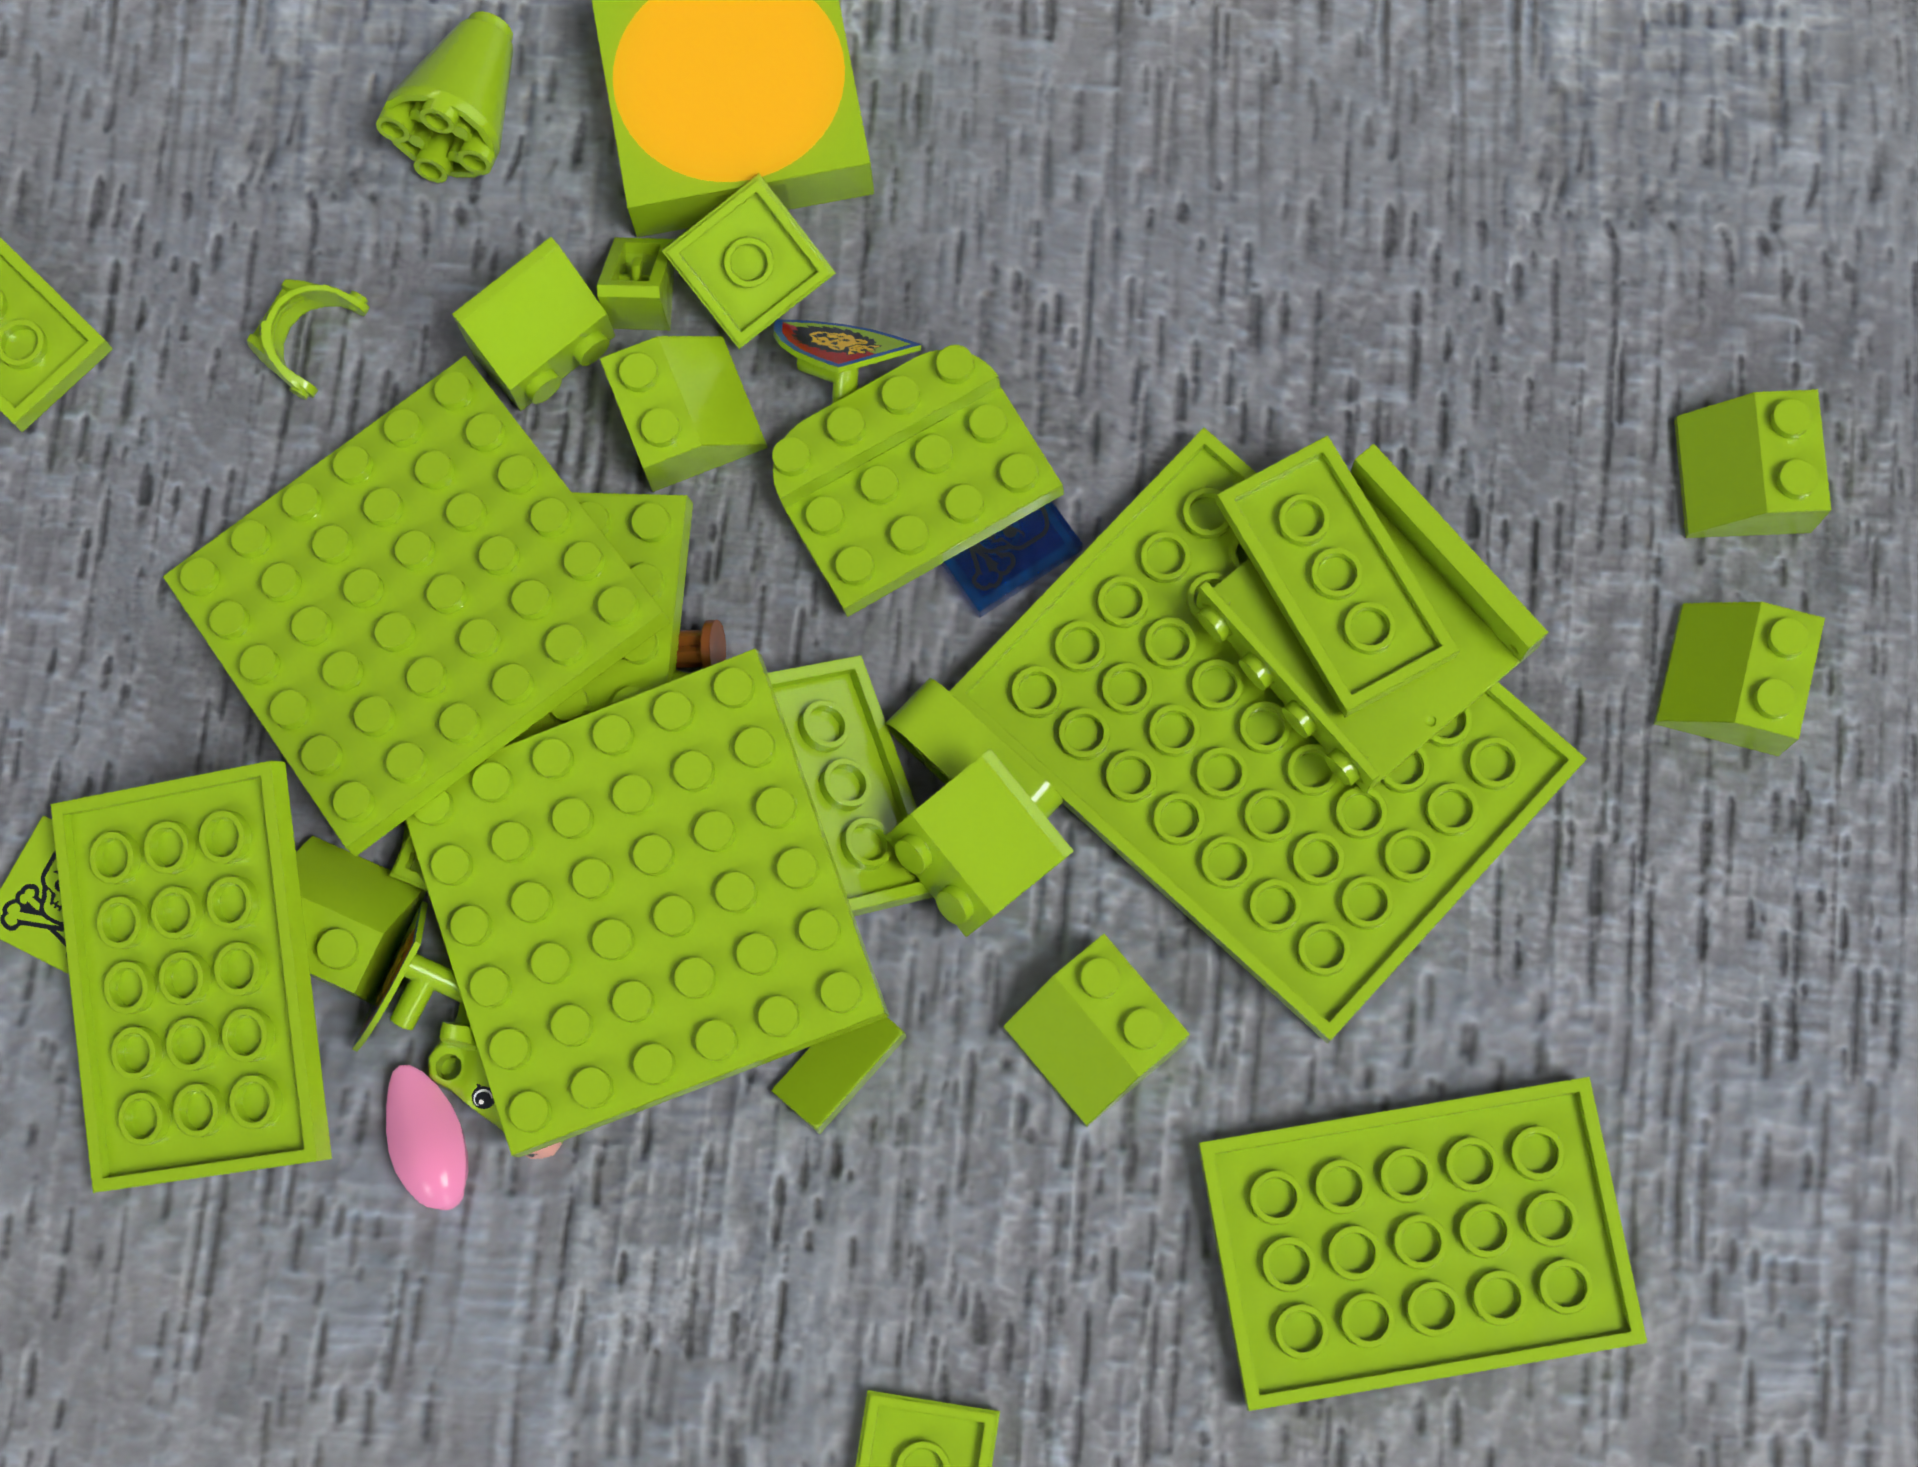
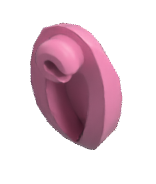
[386,1065,469,1210]

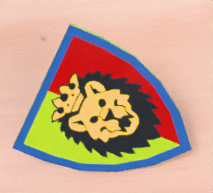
[773,319,921,404]
[352,901,463,1052]

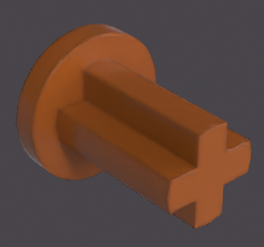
[676,620,726,668]

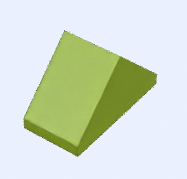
[597,237,674,331]

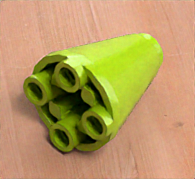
[376,11,513,183]

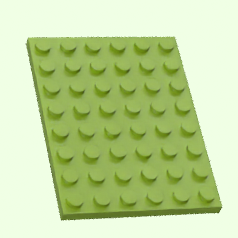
[949,427,1587,1044]

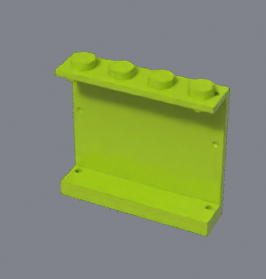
[1196,444,1549,794]

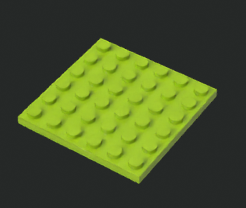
[163,355,671,857]
[406,648,889,1158]

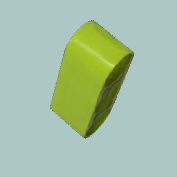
[885,678,1063,819]

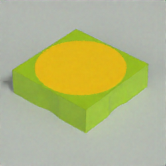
[592,0,874,238]

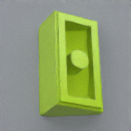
[771,1017,907,1135]

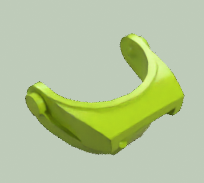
[247,279,370,400]

